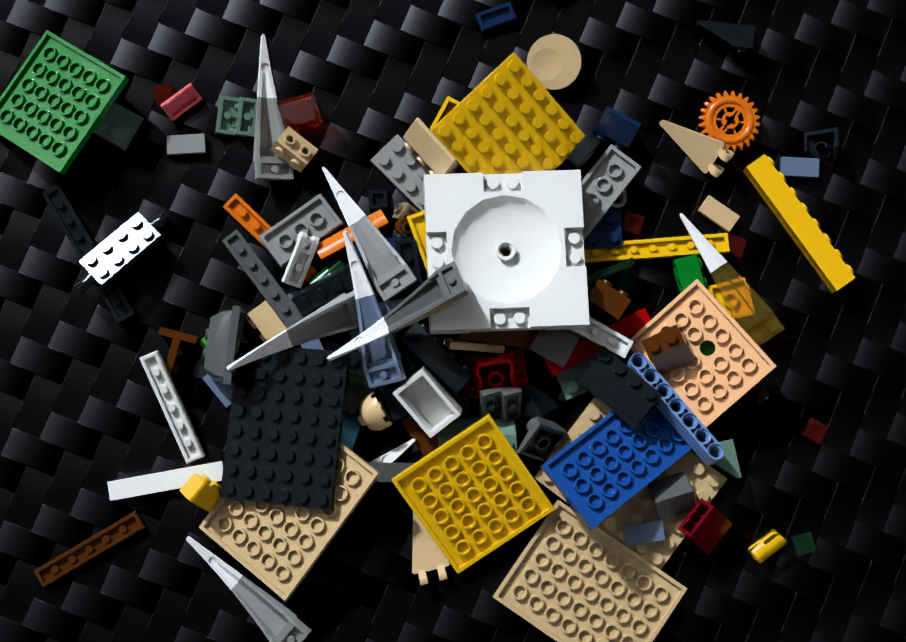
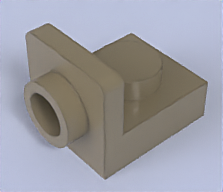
[392,202,420,228]

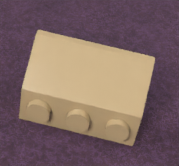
[403,117,459,174]

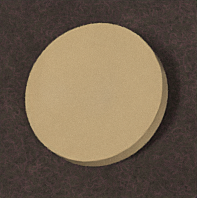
[527,34,582,90]

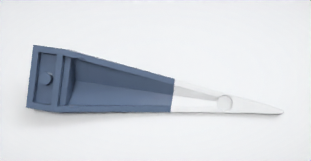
[343,230,407,388]

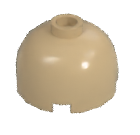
[357,392,393,431]

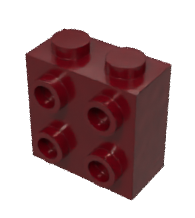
[678,498,732,555]

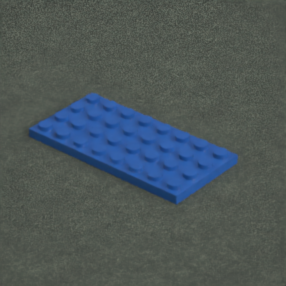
[541,381,702,530]

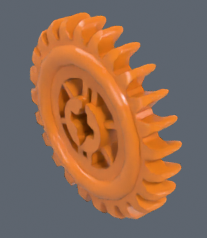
[698,91,761,153]

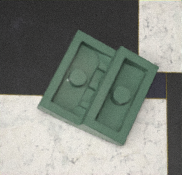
[215,95,257,137]

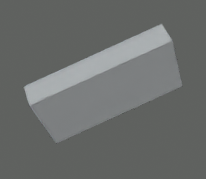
[166,133,206,156]

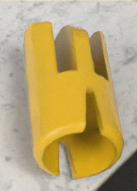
[748,529,787,563]

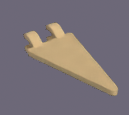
[660,120,735,178]
[412,512,450,585]

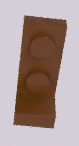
[158,327,200,378]

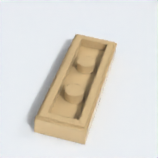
[444,337,505,353]

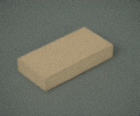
[697,195,740,232]

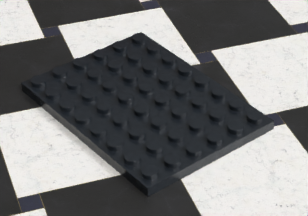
[220,343,351,510]

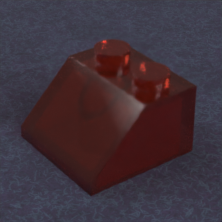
[277,92,323,132]

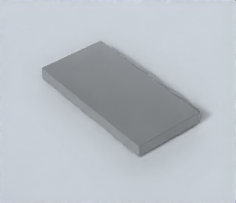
[258,193,343,268]

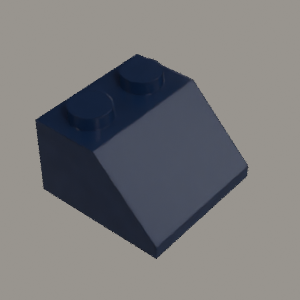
[593,106,641,152]

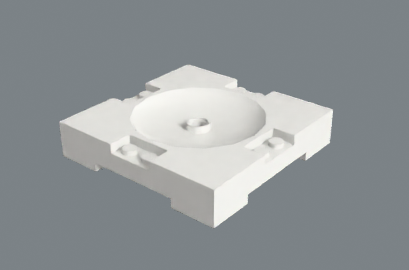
[423,170,590,335]

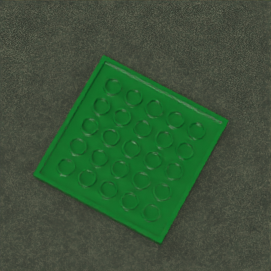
[0,30,129,175]

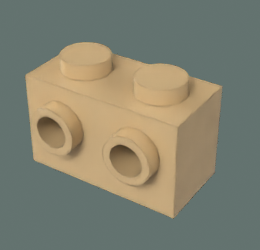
[271,126,318,173]
[247,300,287,343]

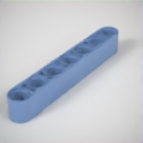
[625,353,724,465]

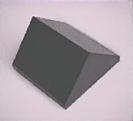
[647,472,695,521]

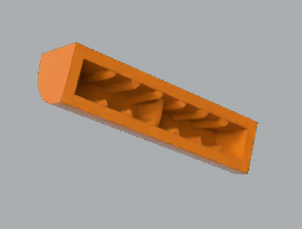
[316,209,389,263]

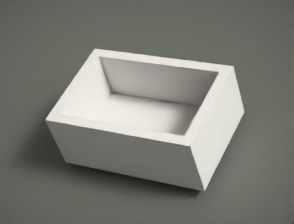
[393,364,462,438]

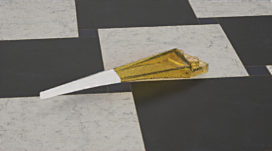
[680,213,785,346]

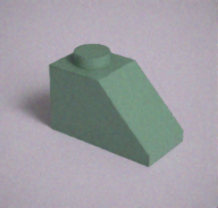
[710,439,741,478]

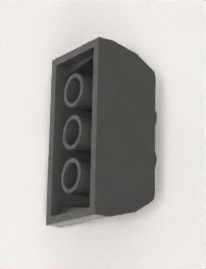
[203,306,246,386]

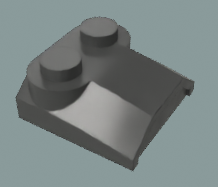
[517,417,568,463]

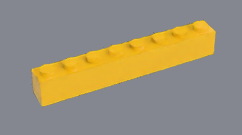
[743,154,855,293]

